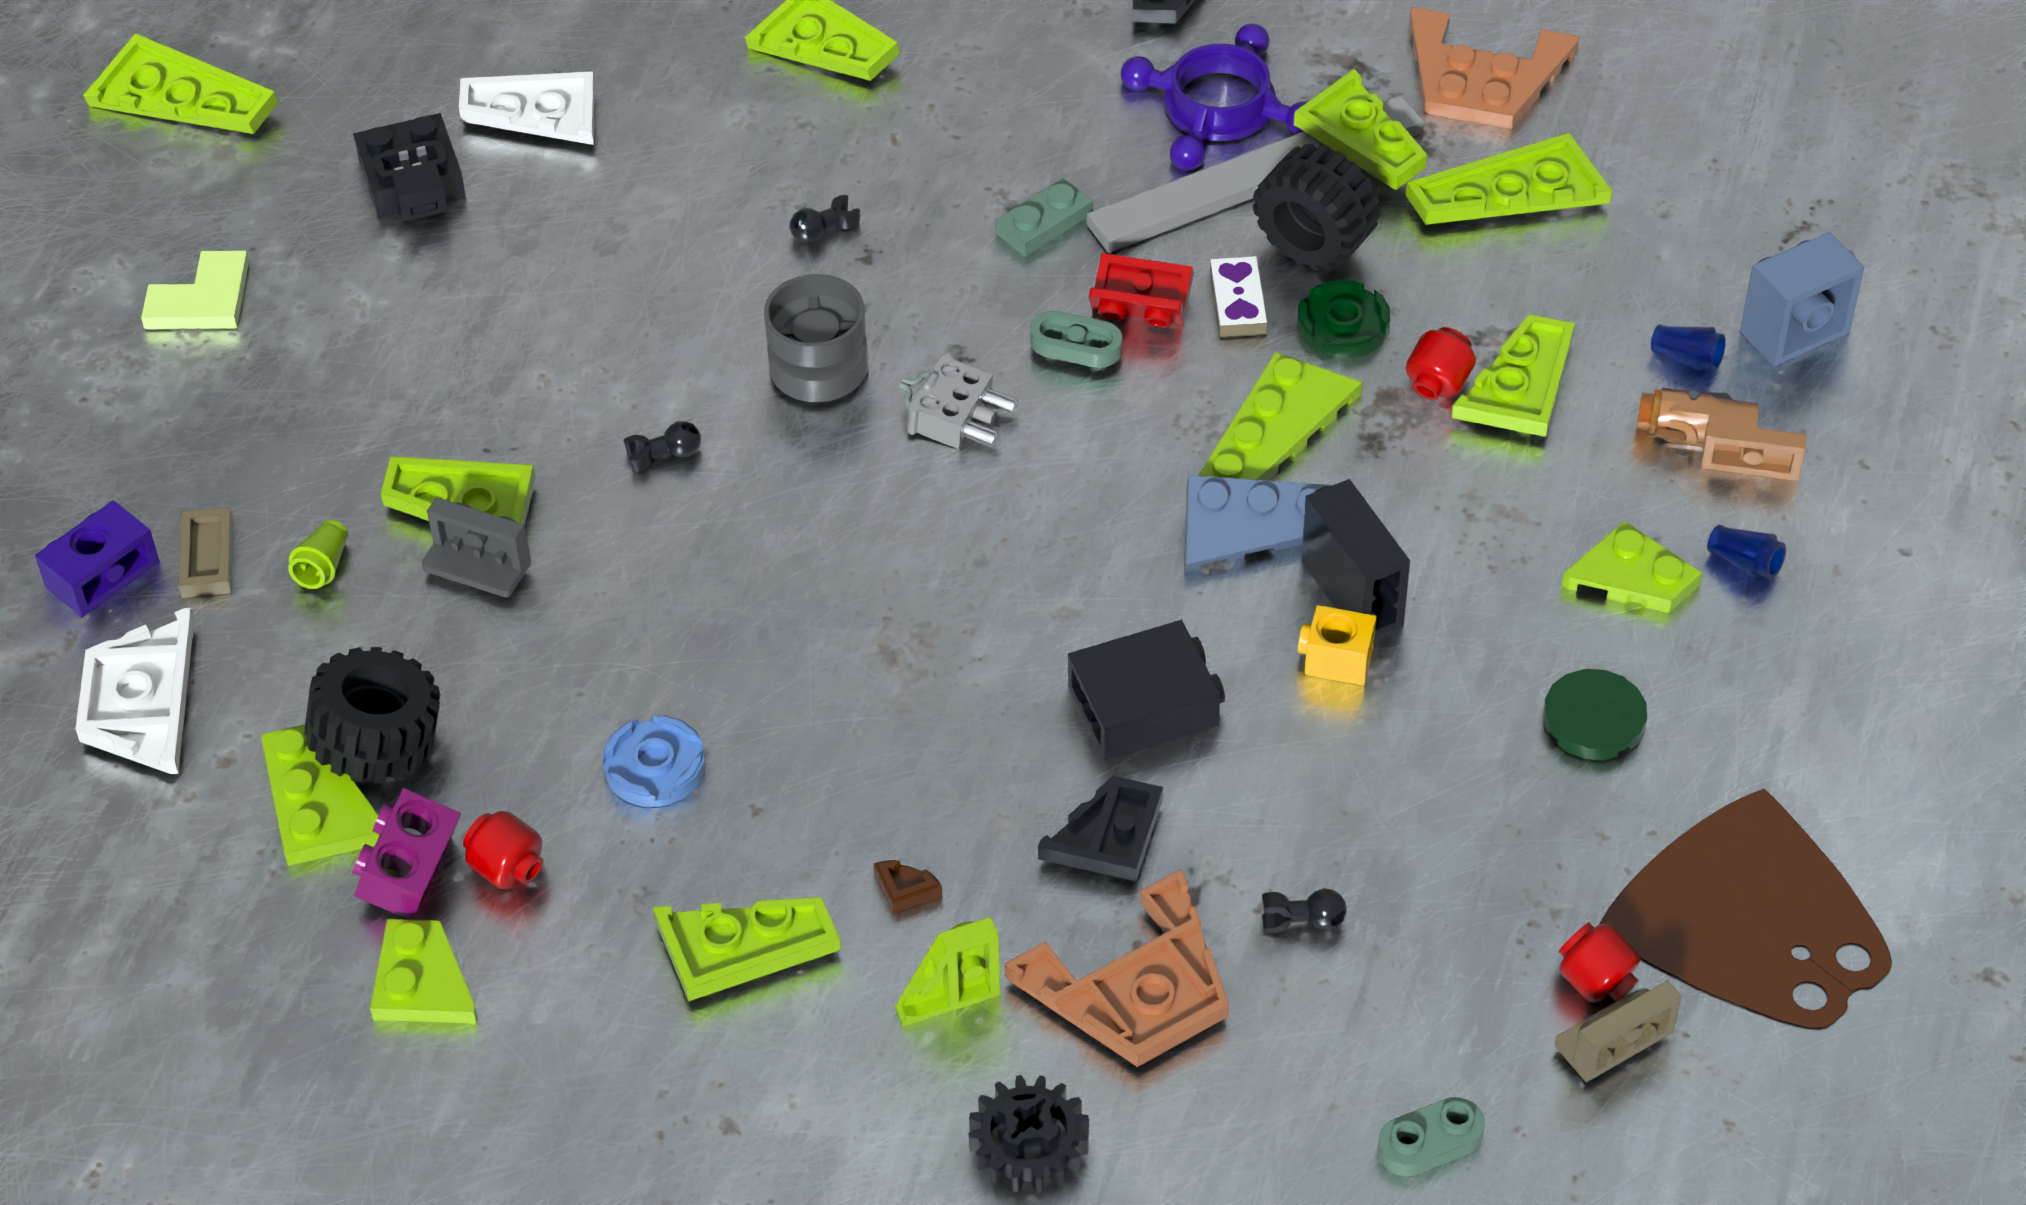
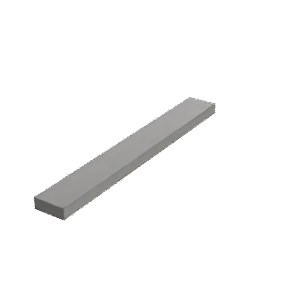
[1087,95,1424,253]

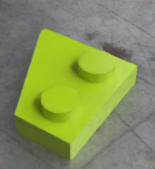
[1562,521,1702,613]
[895,917,1001,1027]
[370,919,478,1024]

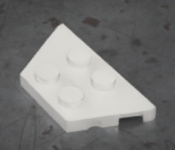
[75,608,194,774]

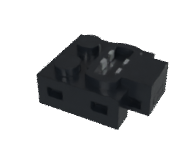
[353,113,466,222]

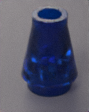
[1651,324,1726,373]
[1707,524,1786,581]

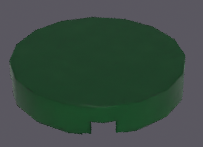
[1297,280,1390,358]
[1543,669,1647,760]

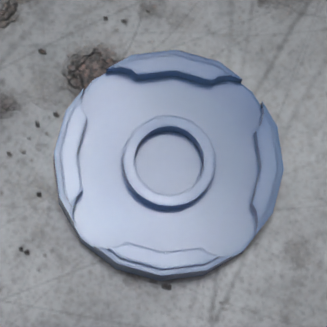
[603,715,706,807]

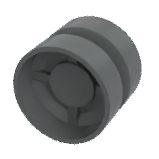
[764,274,868,402]

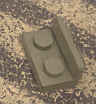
[1555,980,1681,1083]

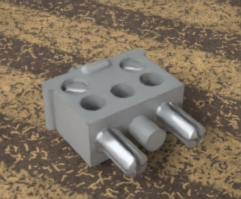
[900,353,1018,449]

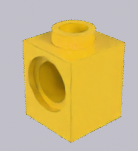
[1298,605,1377,686]

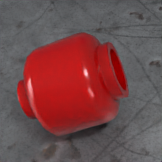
[1405,327,1476,400]
[463,811,544,889]
[1558,922,1640,1003]

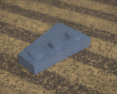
[1184,475,1332,573]

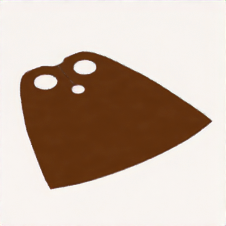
[1599,789,1892,1028]

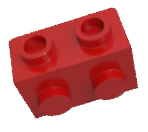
[1088,253,1194,328]

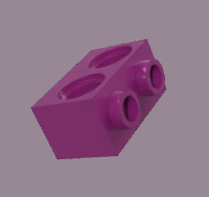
[352,788,461,920]

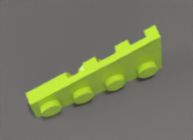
[1406,133,1612,225]

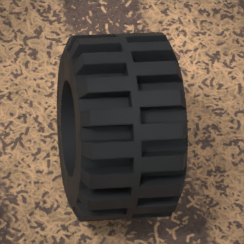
[1253,144,1381,271]
[304,647,440,783]

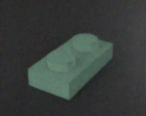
[995,178,1093,257]

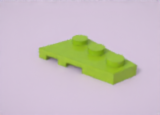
[1294,68,1427,190]
[1452,314,1575,437]
[381,456,536,525]
[261,724,380,866]
[653,897,841,1002]

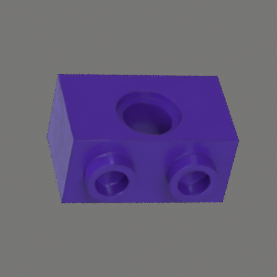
[35,500,160,617]

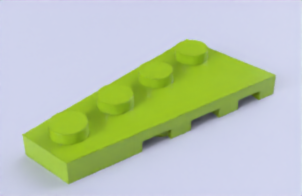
[83,33,279,134]
[1198,352,1363,481]

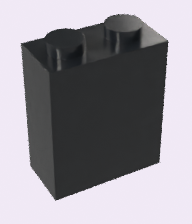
[1301,479,1410,637]
[1068,619,1225,760]

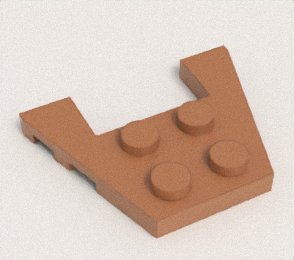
[1409,7,1580,129]
[1005,870,1229,1067]

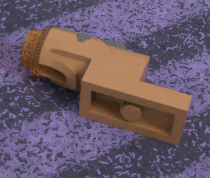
[1636,388,1807,481]

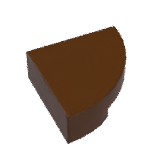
[873,860,943,914]

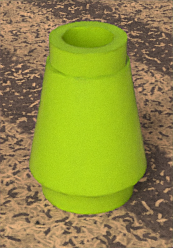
[288,520,348,589]

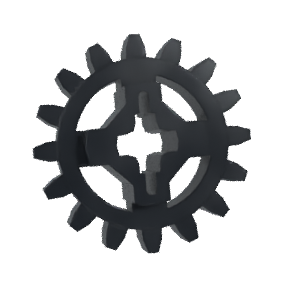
[968,1075,1089,1193]

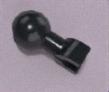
[789,195,860,244]
[623,421,701,473]
[1262,888,1347,934]

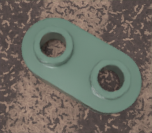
[1030,311,1122,368]
[1378,1097,1485,1177]

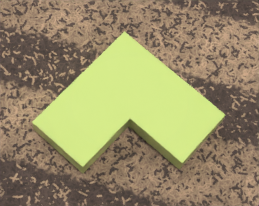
[141,251,249,329]

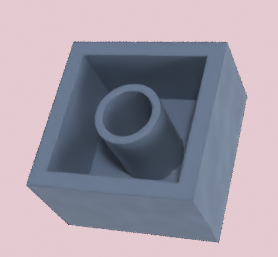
[1740,232,1864,367]

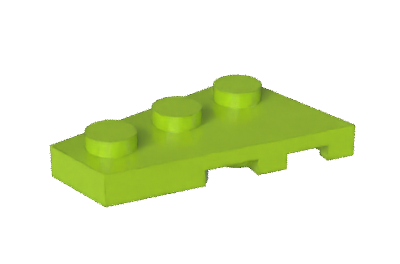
[745,0,900,81]

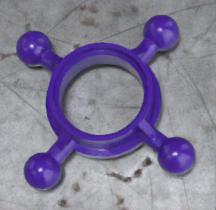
[1120,23,1307,171]

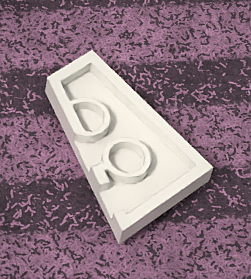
[459,71,595,145]

